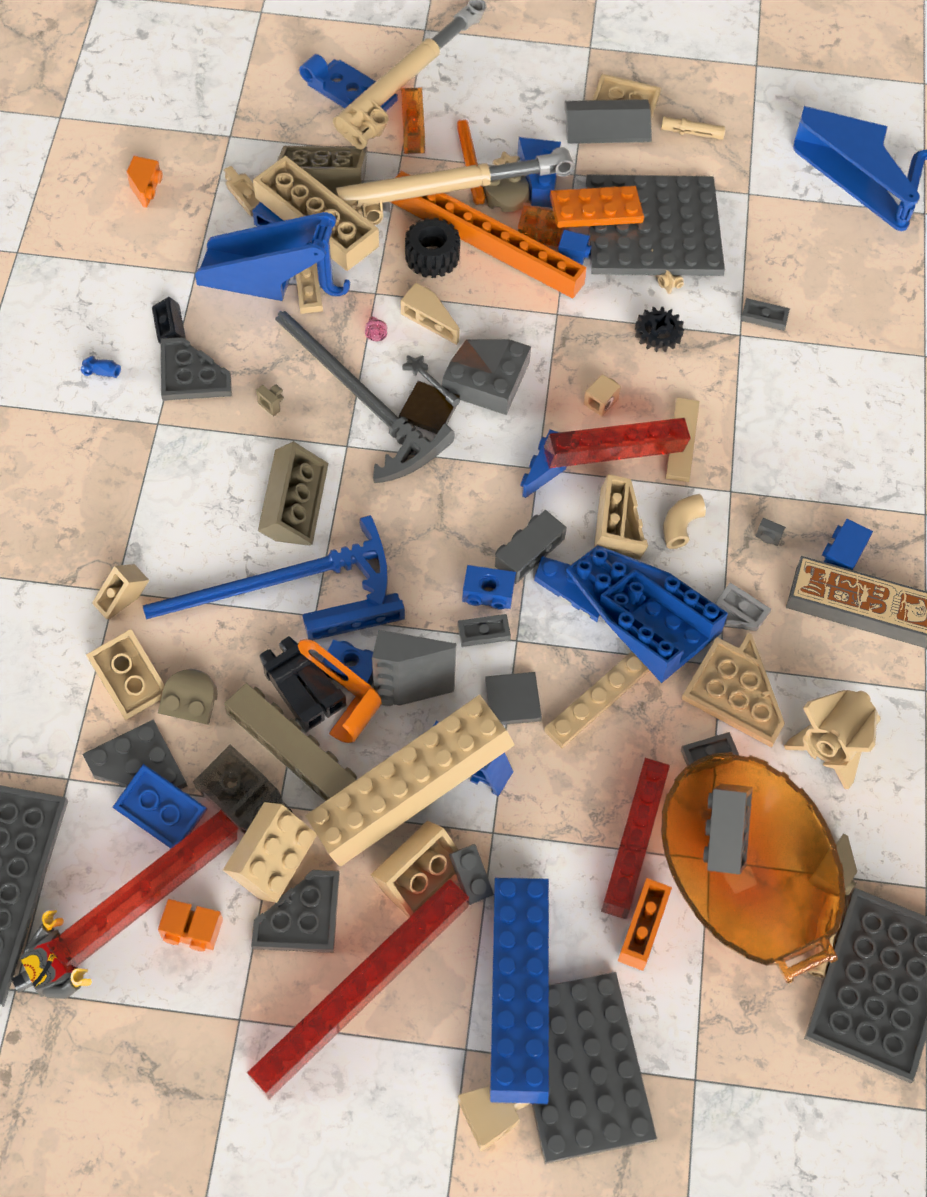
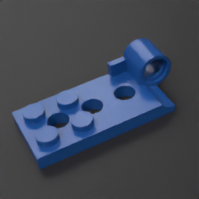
[299,54,398,112]

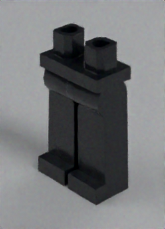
[259,636,347,732]

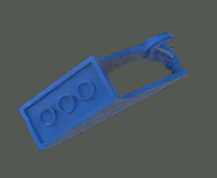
[793,106,927,231]
[195,212,350,301]

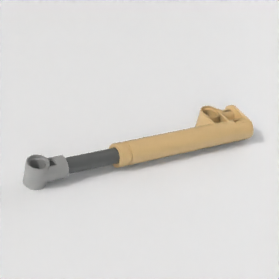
[333,0,486,150]
[335,147,574,225]

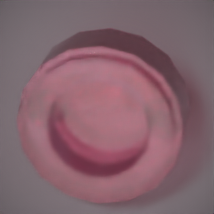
[365,316,388,341]

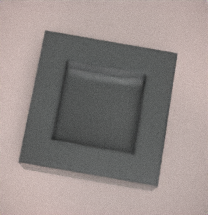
[756,518,786,546]

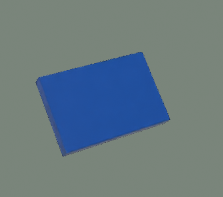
[112,764,208,852]

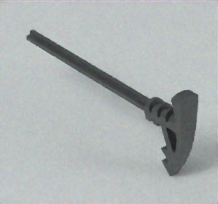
[275,311,455,483]

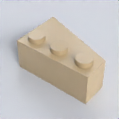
[594,474,648,559]

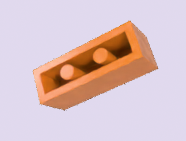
[618,878,672,971]

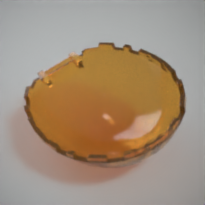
[661,752,846,984]

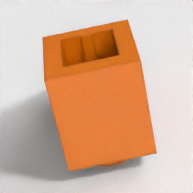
[126,156,163,208]

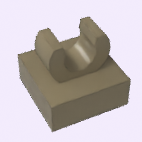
[256,384,284,417]

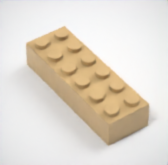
[253,156,379,271]

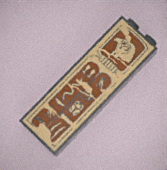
[786,556,927,649]

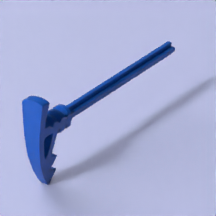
[143,515,388,620]

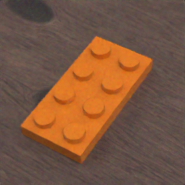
[550,186,644,228]

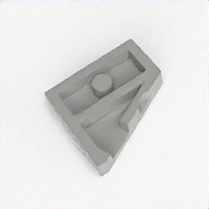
[714,583,771,631]

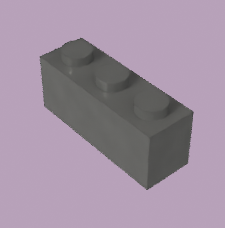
[495,510,567,584]

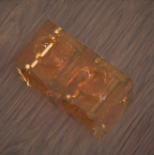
[518,205,565,247]

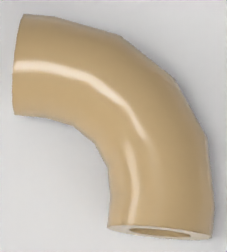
[663,494,706,549]

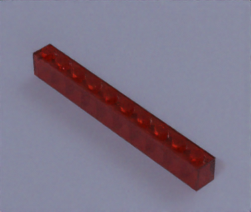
[247,879,469,1100]

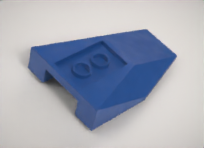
[566,545,728,683]

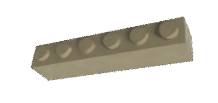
[224,683,357,801]

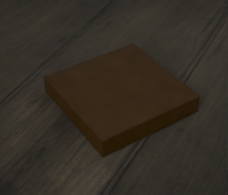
[399,380,460,434]

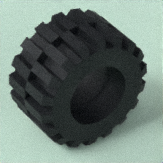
[405,218,460,278]

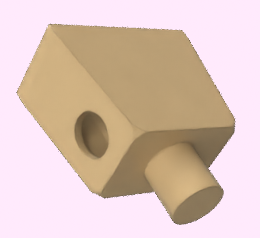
[458,1086,530,1151]

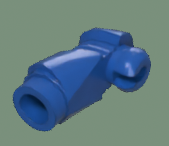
[81,356,121,378]

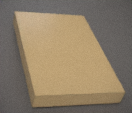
[592,74,661,120]

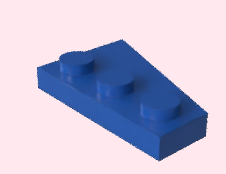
[534,556,600,622]

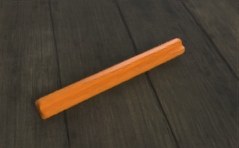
[457,119,485,205]

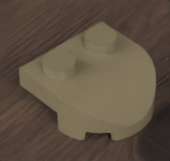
[483,176,529,212]
[158,669,218,725]

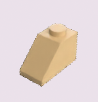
[92,564,149,619]

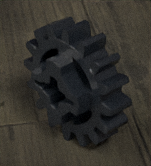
[635,307,684,352]

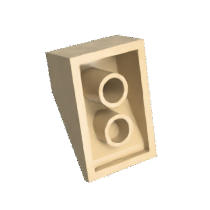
[86,629,164,721]

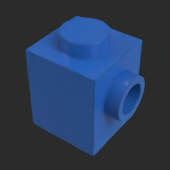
[558,230,592,265]

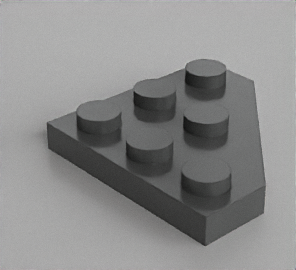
[161,338,232,401]
[83,719,187,789]
[251,870,340,953]

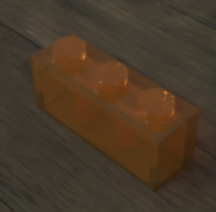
[401,88,425,154]

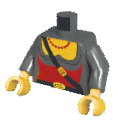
[11,910,92,999]

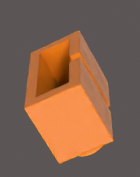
[158,899,223,952]

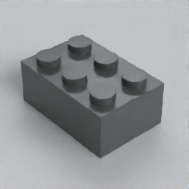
[703,783,753,875]

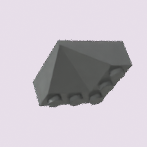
[442,339,531,415]

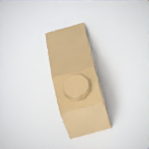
[401,283,460,345]

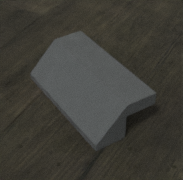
[564,99,652,144]

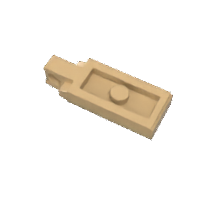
[224,166,260,217]

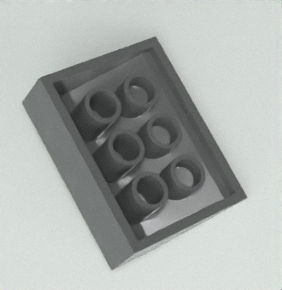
[372,630,456,706]

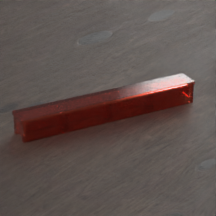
[47,810,238,974]

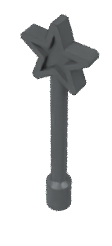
[402,355,460,407]

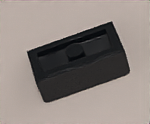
[152,297,186,344]

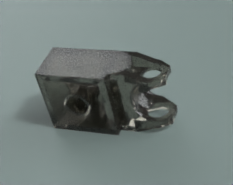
[193,744,293,834]

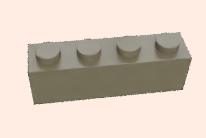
[258,441,329,546]

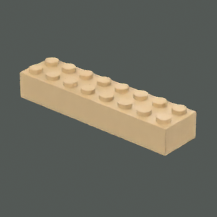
[305,695,515,867]

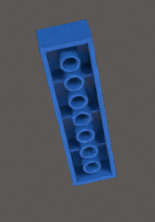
[490,878,549,1104]

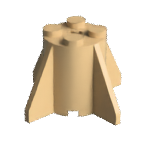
[784,690,881,789]

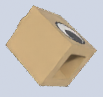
[584,374,621,416]

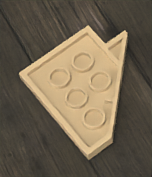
[681,632,785,748]

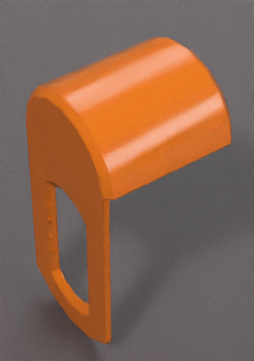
[298,639,382,743]

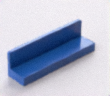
[302,593,405,641]

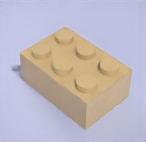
[223,802,317,903]

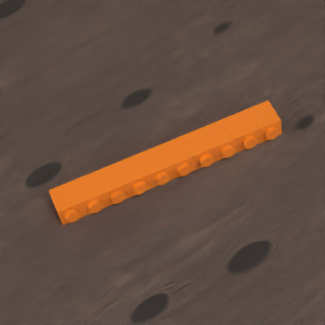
[390,171,587,299]

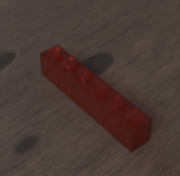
[544,418,691,468]
[601,758,670,919]

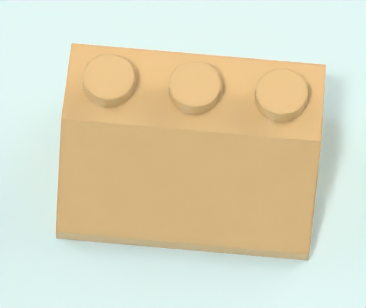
[371,821,459,921]

